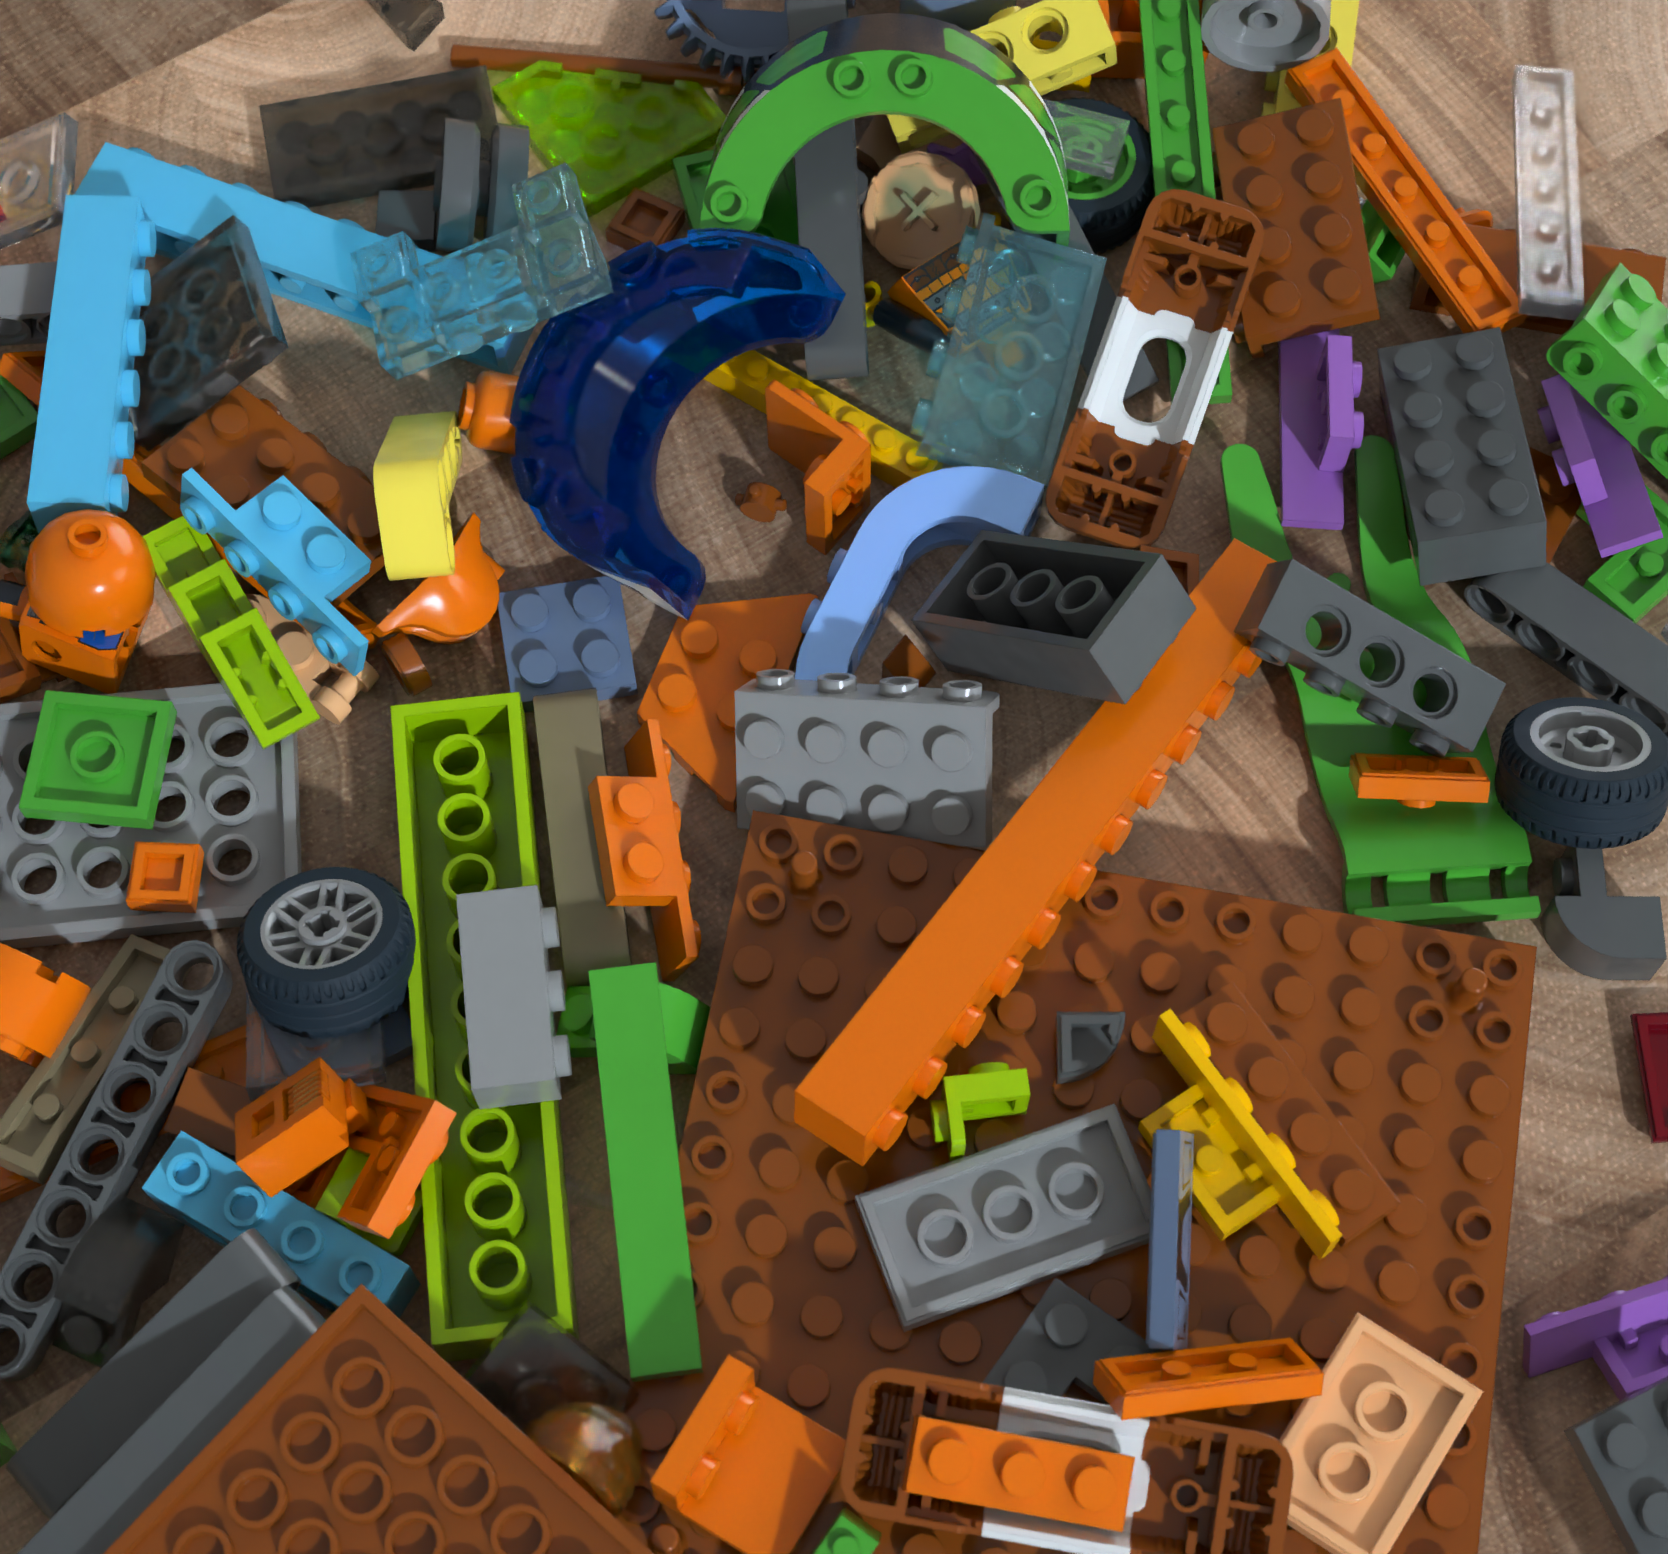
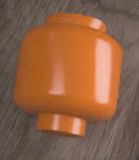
[457,370,547,455]

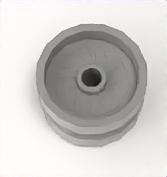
[1201,0,1331,72]

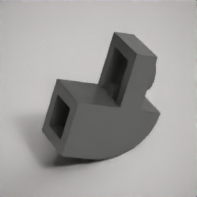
[1540,846,1667,980]

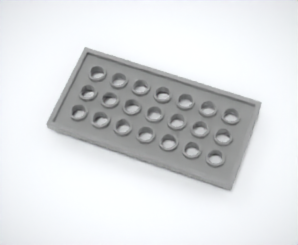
[0,683,302,949]

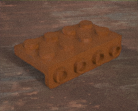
[1212,98,1380,359]
[142,385,385,608]

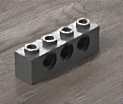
[1234,559,1506,758]

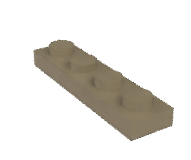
[0,934,192,1185]

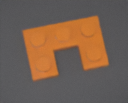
[283,1078,457,1239]

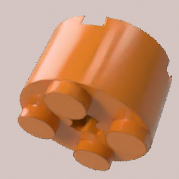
[0,943,91,1068]

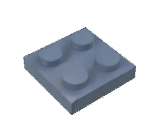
[498,574,638,713]

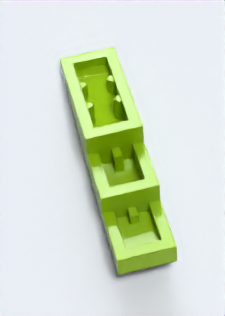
[143,516,320,750]

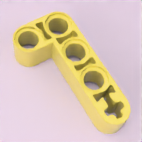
[373,411,462,581]

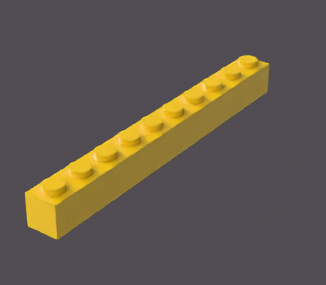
[608,281,943,488]

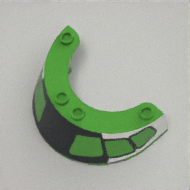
[699,13,1070,257]

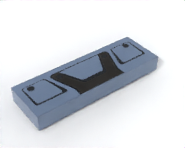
[1146,1129,1194,1350]

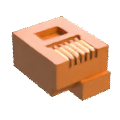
[235,1057,369,1198]

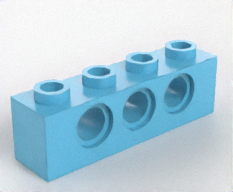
[142,1130,421,1318]

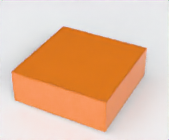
[126,841,204,913]

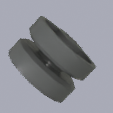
[432,117,529,258]

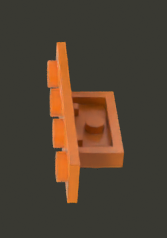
[588,719,701,981]

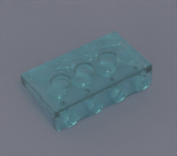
[910,212,1107,492]

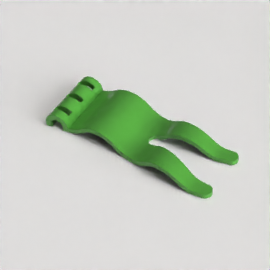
[1220,435,1541,926]

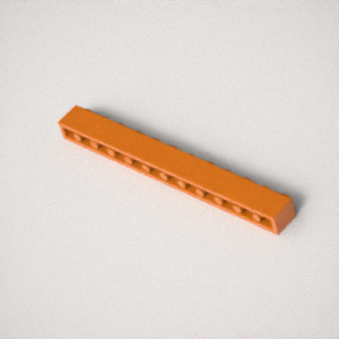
[794,538,1277,1167]

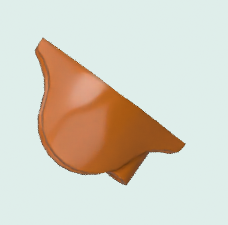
[371,512,506,644]

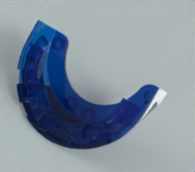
[510,228,846,620]

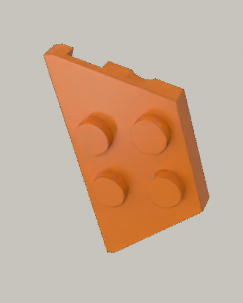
[637,593,818,813]

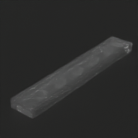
[1512,65,1585,320]

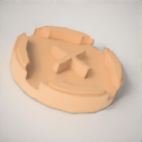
[862,151,980,270]

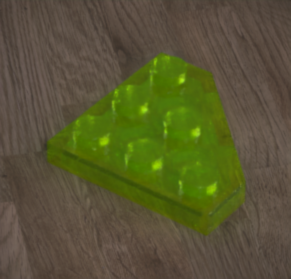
[492,60,726,218]

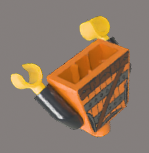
[864,212,1032,377]

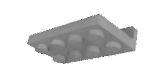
[734,669,1000,848]

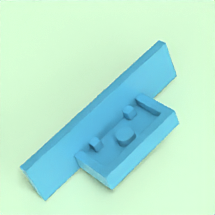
[180,468,371,676]

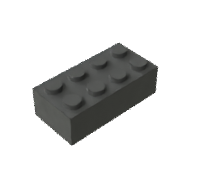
[1377,327,1547,586]
[911,530,1197,705]

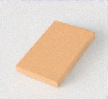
[1279,1312,1483,1554]

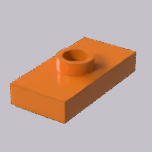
[1349,753,1490,808]

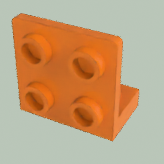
[765,379,871,556]
[650,1354,846,1554]

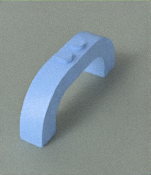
[795,466,1044,681]

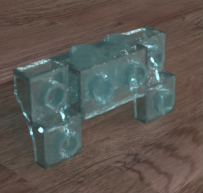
[350,162,613,380]

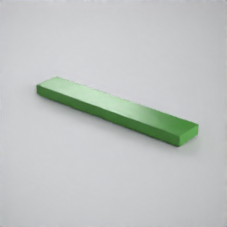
[588,962,703,1382]

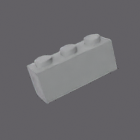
[456,885,572,1109]

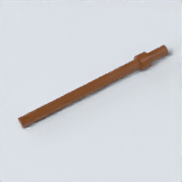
[450,44,759,97]

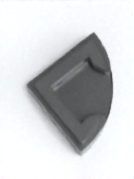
[1056,1012,1125,1084]

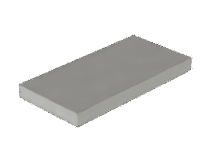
[855,1104,1151,1332]

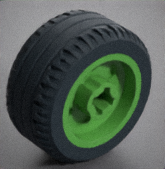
[1046,97,1154,255]

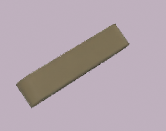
[533,687,632,987]

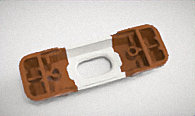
[1045,189,1265,550]
[841,1368,1294,1554]

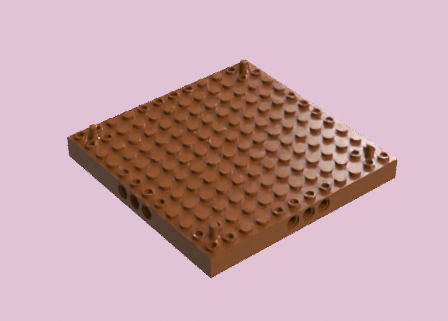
[603,810,1537,1554]

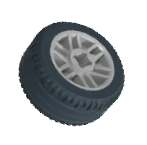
[1495,697,1668,849]
[237,867,416,1039]

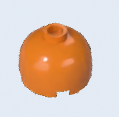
[24,509,156,638]

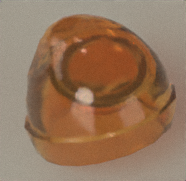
[523,1402,643,1519]

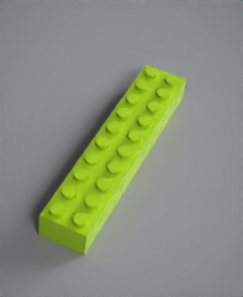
[390,692,580,1362]

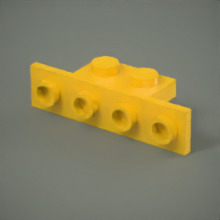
[1138,1008,1342,1260]

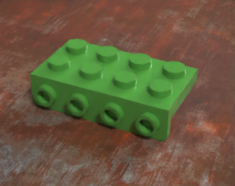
[1546,263,1668,480]

